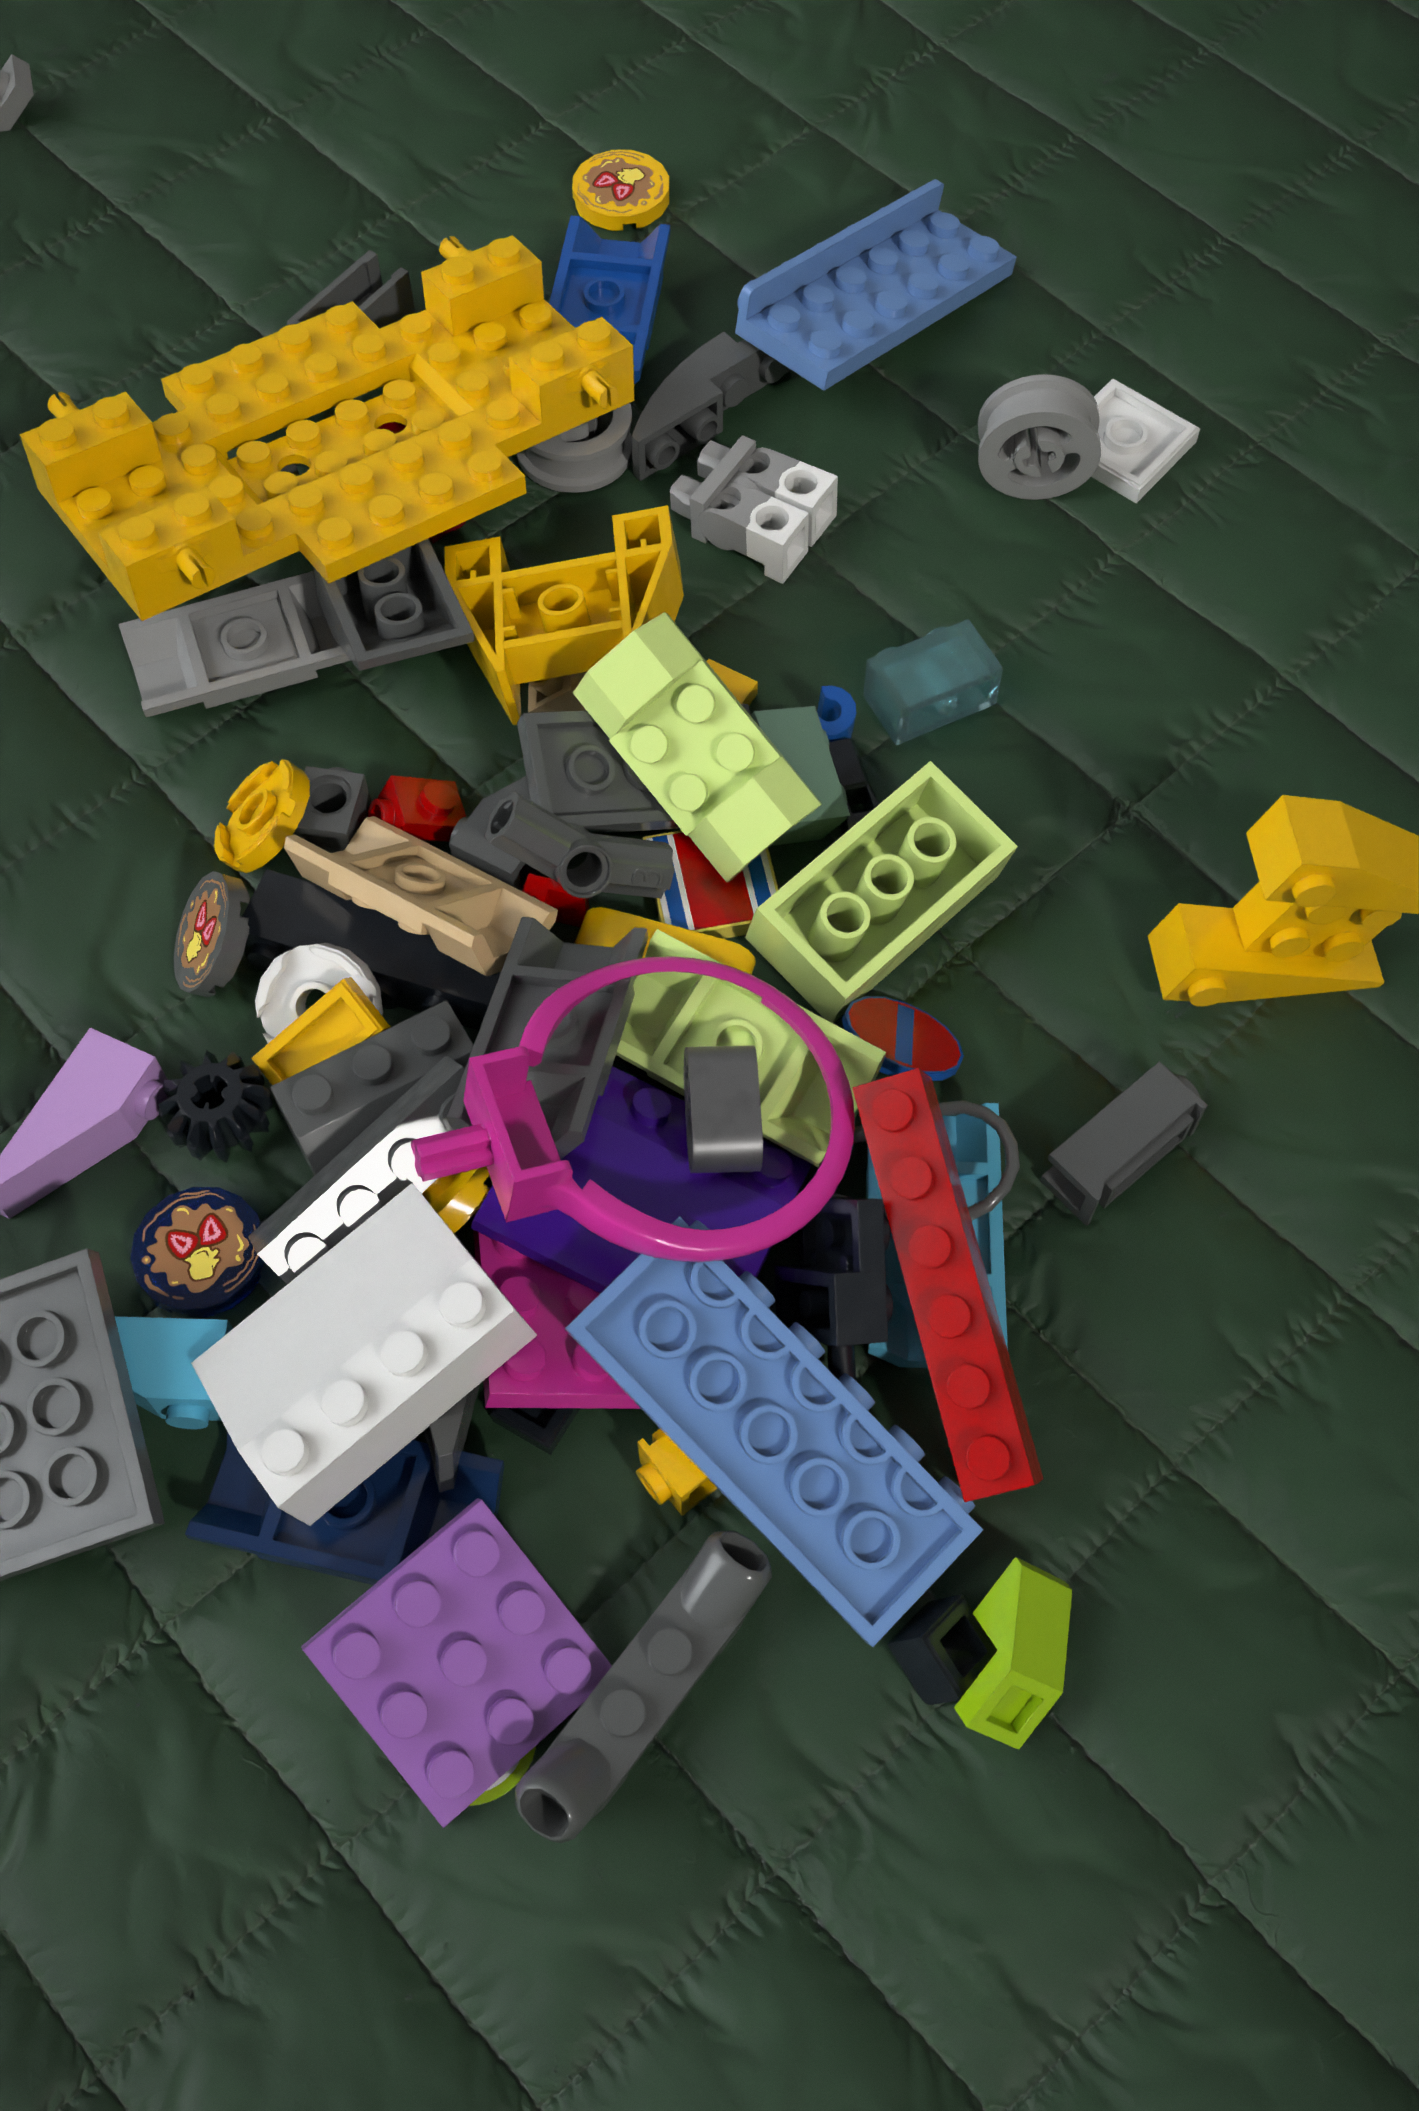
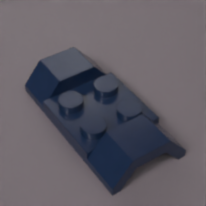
[185,1431,504,1585]

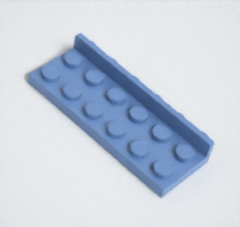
[735,179,1017,391]
[565,1216,983,1647]

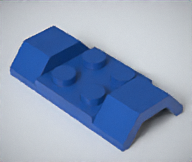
[549,215,671,384]

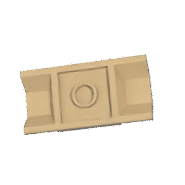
[284,816,558,976]

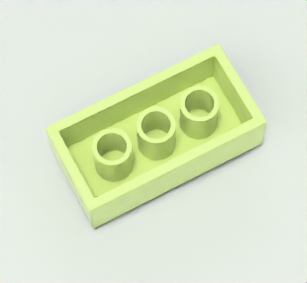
[745,761,1018,1023]

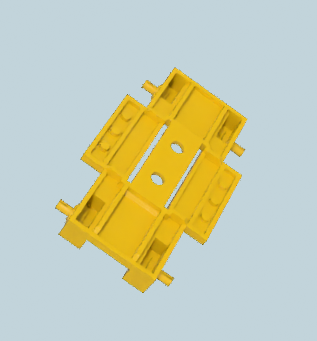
[20,235,634,621]

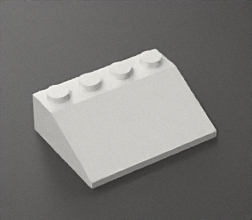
[191,1183,537,1526]

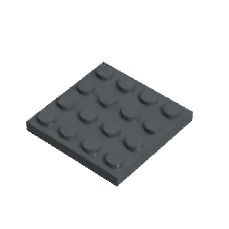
[0,1248,165,1581]

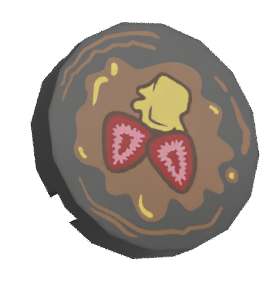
[174,871,250,998]

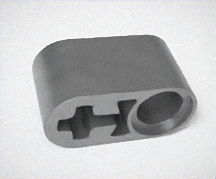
[684,1045,763,1173]

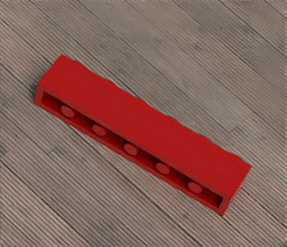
[852,1068,1043,1502]

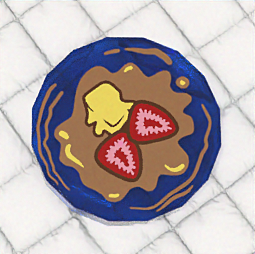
[130,1187,264,1317]

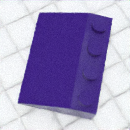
[471,1066,812,1293]

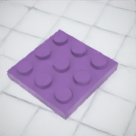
[301,1498,612,1828]

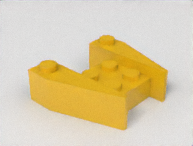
[444,505,684,725]
[1148,795,1419,1006]

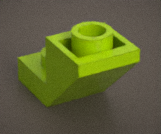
[954,1557,1072,1750]

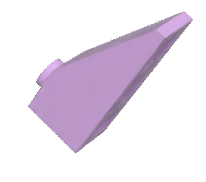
[0,1028,168,1219]

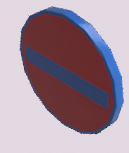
[842,996,964,1081]

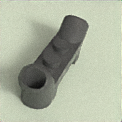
[515,1531,772,1844]

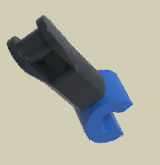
[817,685,880,835]

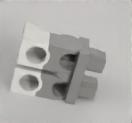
[670,435,838,584]

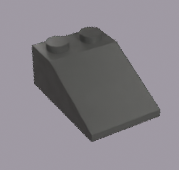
[312,539,474,671]

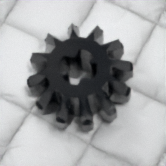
[158,1049,274,1163]

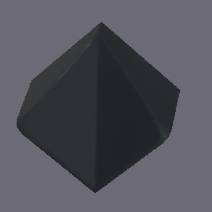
[887,1594,997,1705]

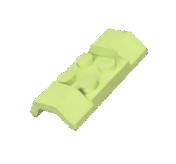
[573,612,822,883]
[616,929,886,1168]

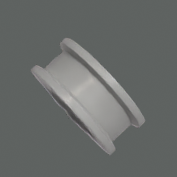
[978,374,1101,500]
[516,403,632,493]

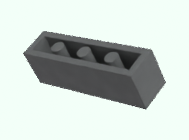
[248,1056,465,1284]

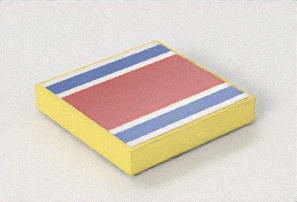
[643,830,779,939]

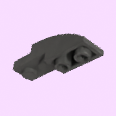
[632,332,790,481]

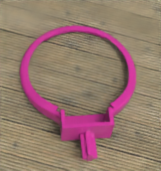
[411,956,855,1262]

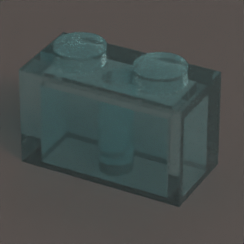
[863,619,1003,745]

